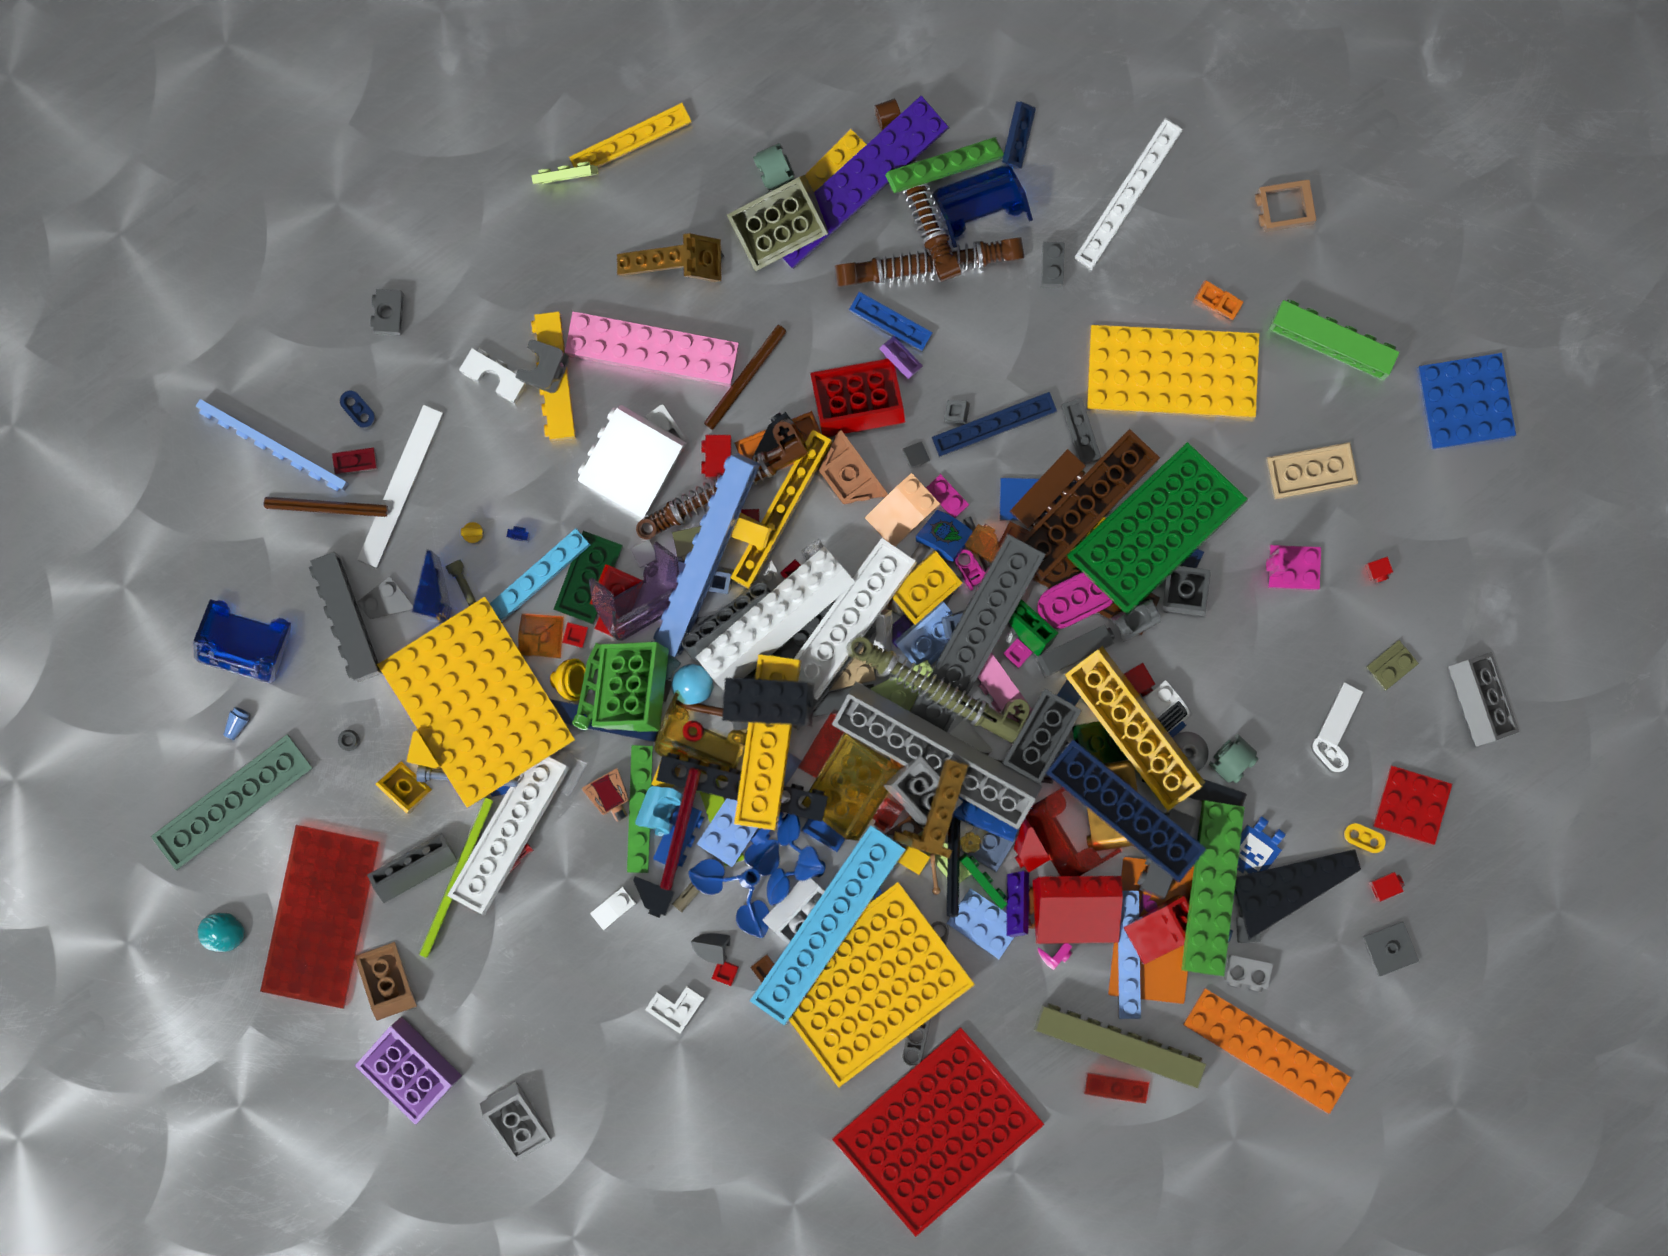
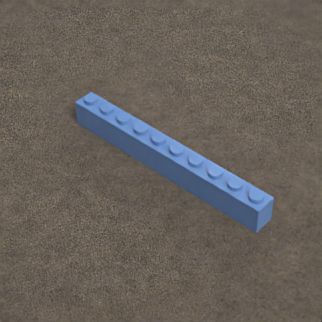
[653,453,760,657]

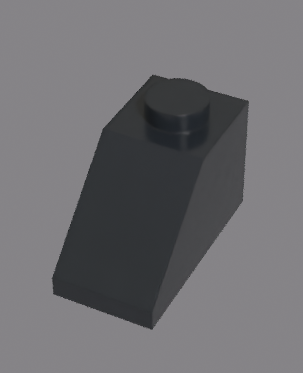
[633,876,675,918]

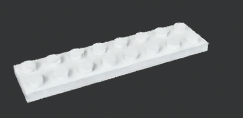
[794,538,917,700]
[447,757,569,916]

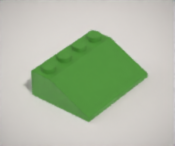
[592,642,669,732]

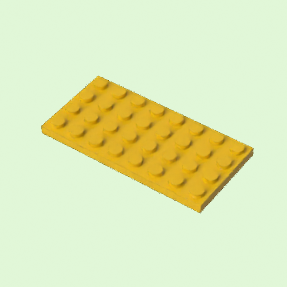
[1087,325,1259,418]

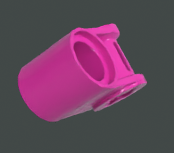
[954,550,985,591]

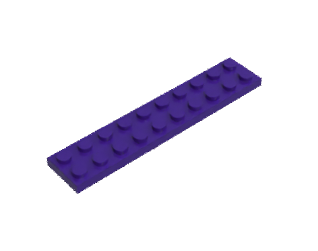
[782,96,950,269]

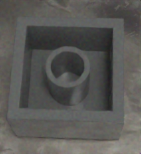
[1163,566,1211,616]

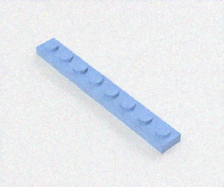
[196,399,348,492]

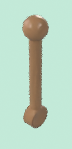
[930,854,941,895]

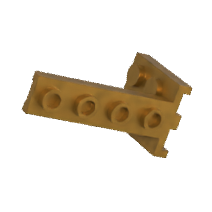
[617,233,721,282]
[893,759,968,858]

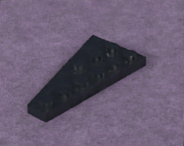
[1235,849,1361,940]

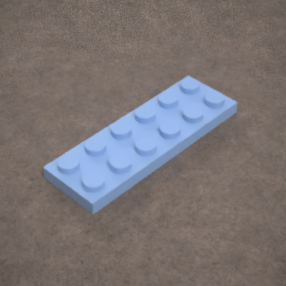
[697,752,801,867]

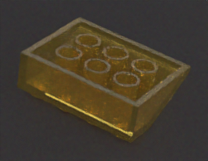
[801,733,900,841]

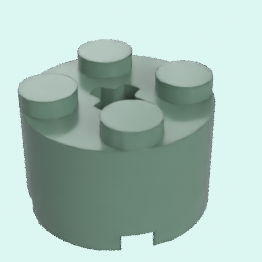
[753,143,795,191]
[1209,734,1259,783]

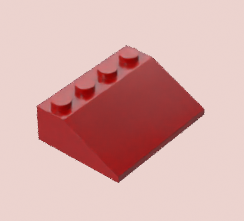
[810,359,905,437]
[1032,876,1123,944]

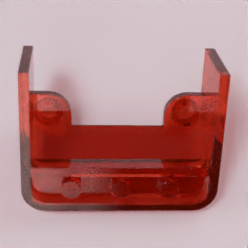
[1025,787,1122,876]

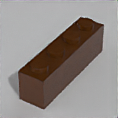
[1009,449,1086,529]

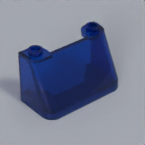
[193,599,291,683]

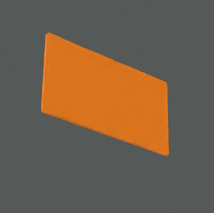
[1108,857,1194,1004]

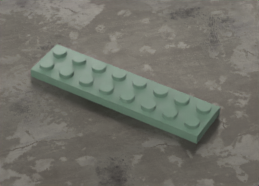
[151,734,313,870]

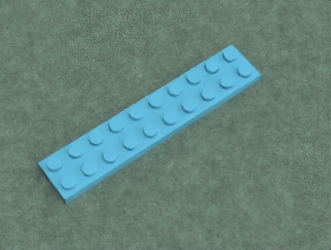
[750,825,906,1026]

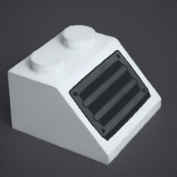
[1143,680,1192,732]

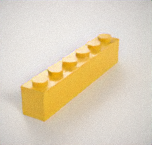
[531,312,576,442]

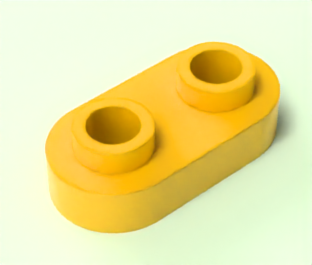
[1344,823,1386,853]

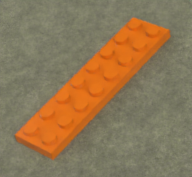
[1183,988,1351,1114]

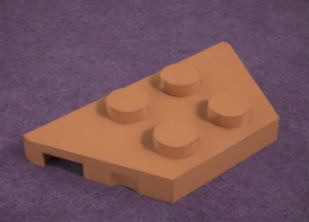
[818,429,888,504]

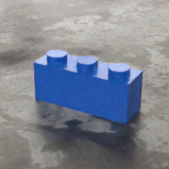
[653,805,705,870]

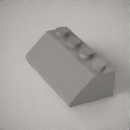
[1448,652,1519,747]

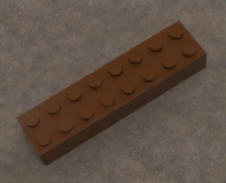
[1021,429,1160,582]

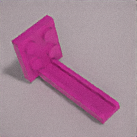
[1266,545,1321,590]

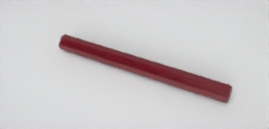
[660,768,701,890]

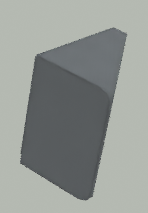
[902,441,930,469]

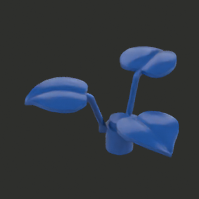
[767,813,826,906]
[689,839,780,938]

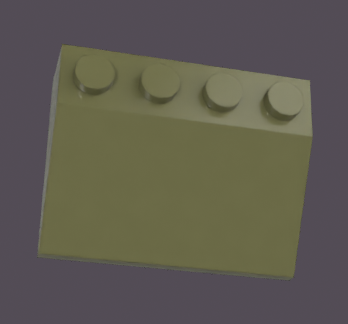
[727,175,829,271]

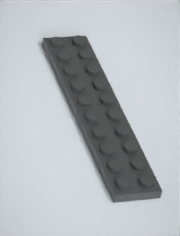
[910,533,1046,732]

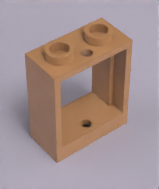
[1255,179,1317,232]

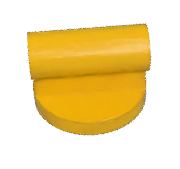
[461,522,483,543]

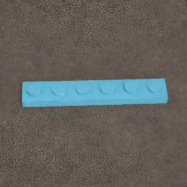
[490,528,590,622]

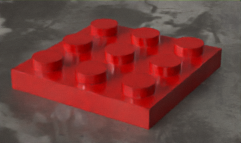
[1373,766,1453,845]

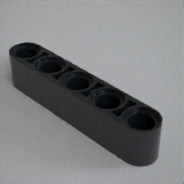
[1142,779,1247,806]

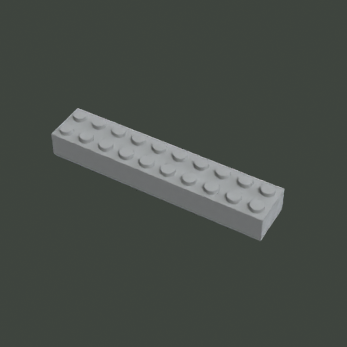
[832,682,1042,829]

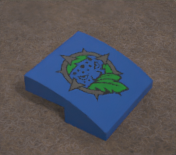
[916,510,974,562]

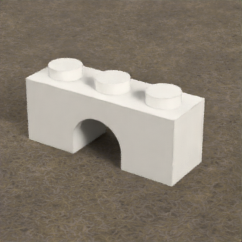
[459,348,527,404]

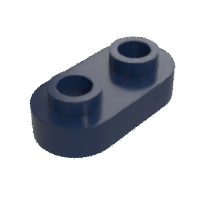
[340,391,375,428]

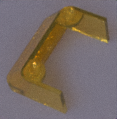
[654,690,748,782]

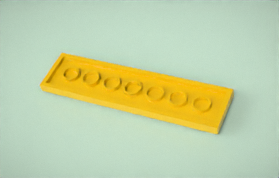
[734,654,801,830]

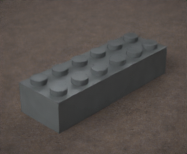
[309,552,383,682]

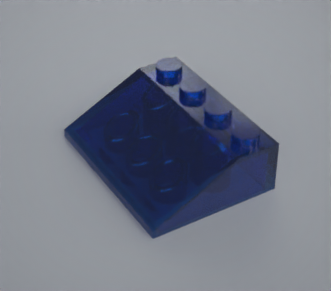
[412,550,452,623]

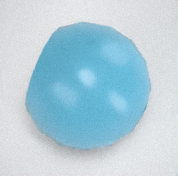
[672,664,713,705]

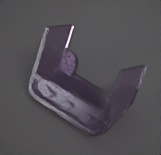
[589,542,680,641]

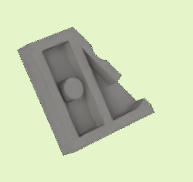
[356,576,415,619]

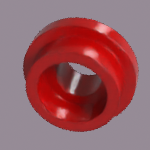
[682,720,704,742]

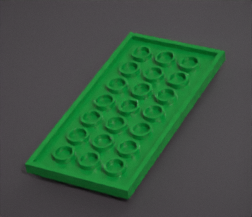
[1067,442,1248,615]

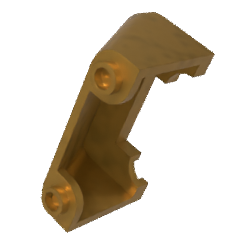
[1086,760,1138,852]

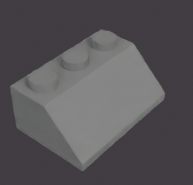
[884,756,963,830]

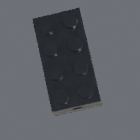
[722,678,815,726]

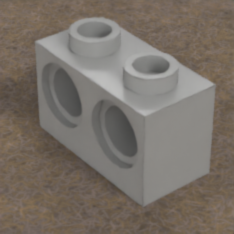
[1224,955,1273,992]

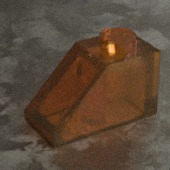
[965,524,1000,563]

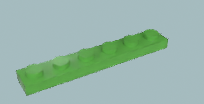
[885,137,1004,193]
[627,745,653,873]

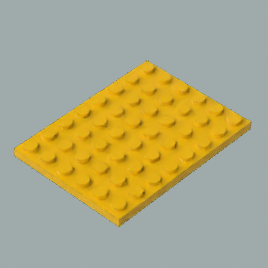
[377,597,575,808]
[789,882,975,1088]

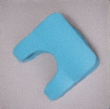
[635,786,683,836]

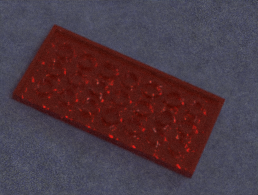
[260,825,380,1009]

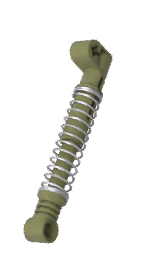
[847,637,1030,743]

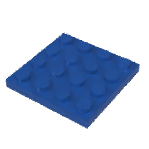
[1418,353,1516,450]

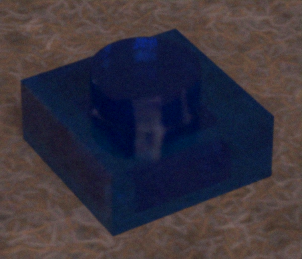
[506,526,530,543]

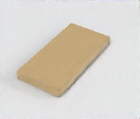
[1267,442,1358,499]

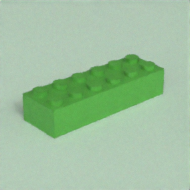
[1269,299,1400,380]

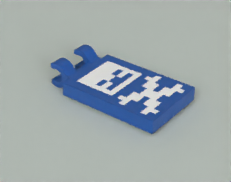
[1234,817,1286,895]

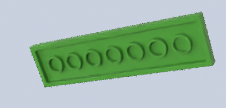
[1181,801,1245,976]

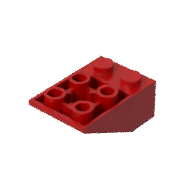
[1123,896,1189,964]

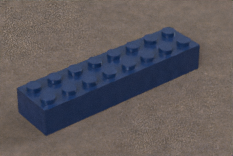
[1046,740,1207,882]

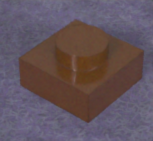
[750,955,775,982]

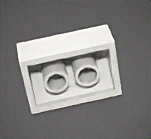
[762,878,825,944]

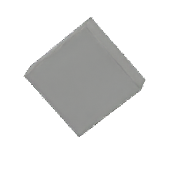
[631,540,659,568]

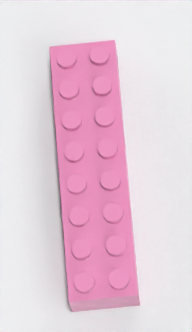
[565,312,739,387]

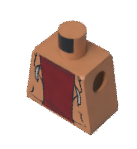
[582,768,630,822]

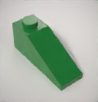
[1009,599,1059,656]

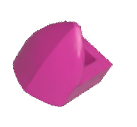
[1038,943,1072,970]

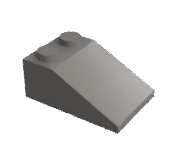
[480,1082,551,1162]

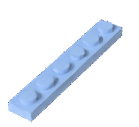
[1118,891,1141,1019]

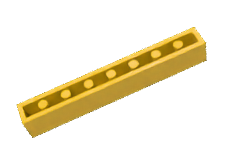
[730,430,832,589]

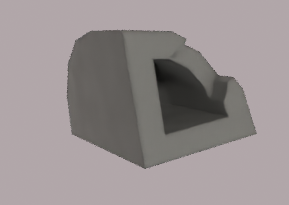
[691,933,730,965]

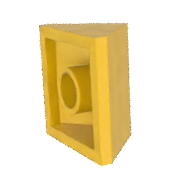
[406,730,442,770]
[375,761,432,814]

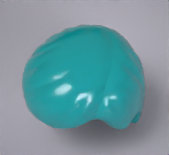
[197,913,245,952]

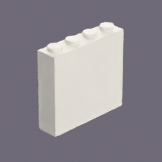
[578,405,687,518]

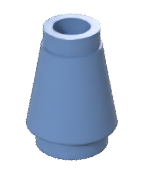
[223,707,250,740]

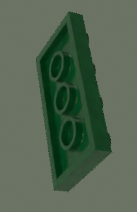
[553,531,623,625]

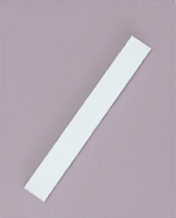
[1075,118,1183,269]
[357,405,443,568]

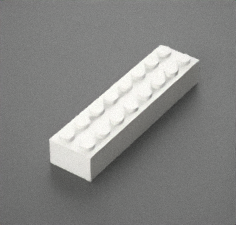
[696,546,855,691]

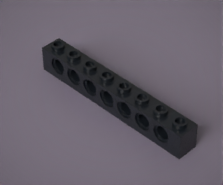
[656,753,828,822]

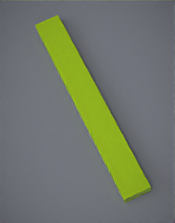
[419,797,493,958]

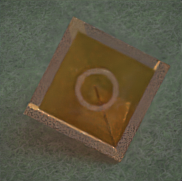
[518,614,564,659]

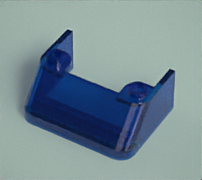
[933,166,1033,248]

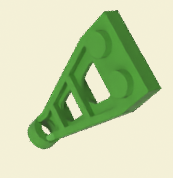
[572,643,601,730]

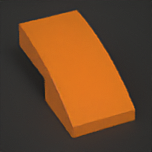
[1194,280,1243,320]

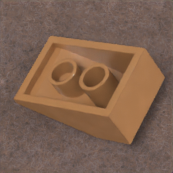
[355,942,417,1021]

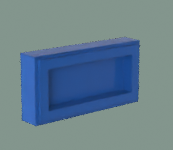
[801,818,848,852]

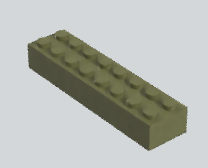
[1034,1003,1206,1088]

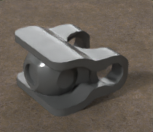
[515,339,569,393]
[1110,598,1161,642]

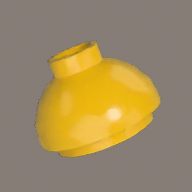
[550,658,586,701]

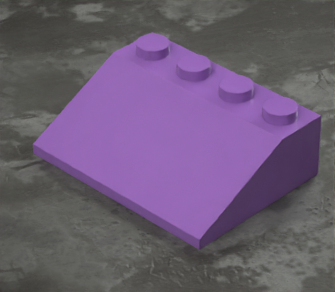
[355,1017,462,1125]

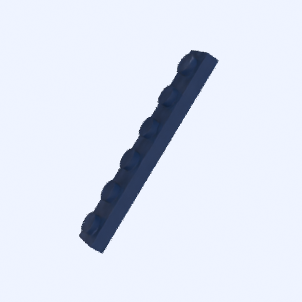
[932,392,1057,457]

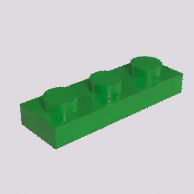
[960,853,1008,910]

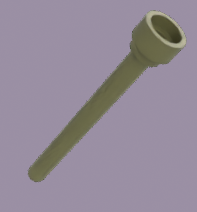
[445,559,476,606]

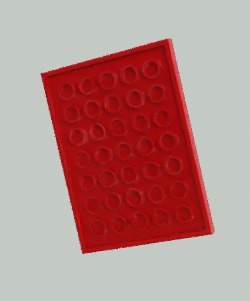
[832,1027,1045,1237]

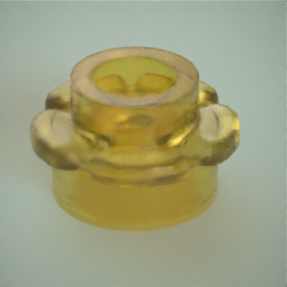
[960,832,981,853]

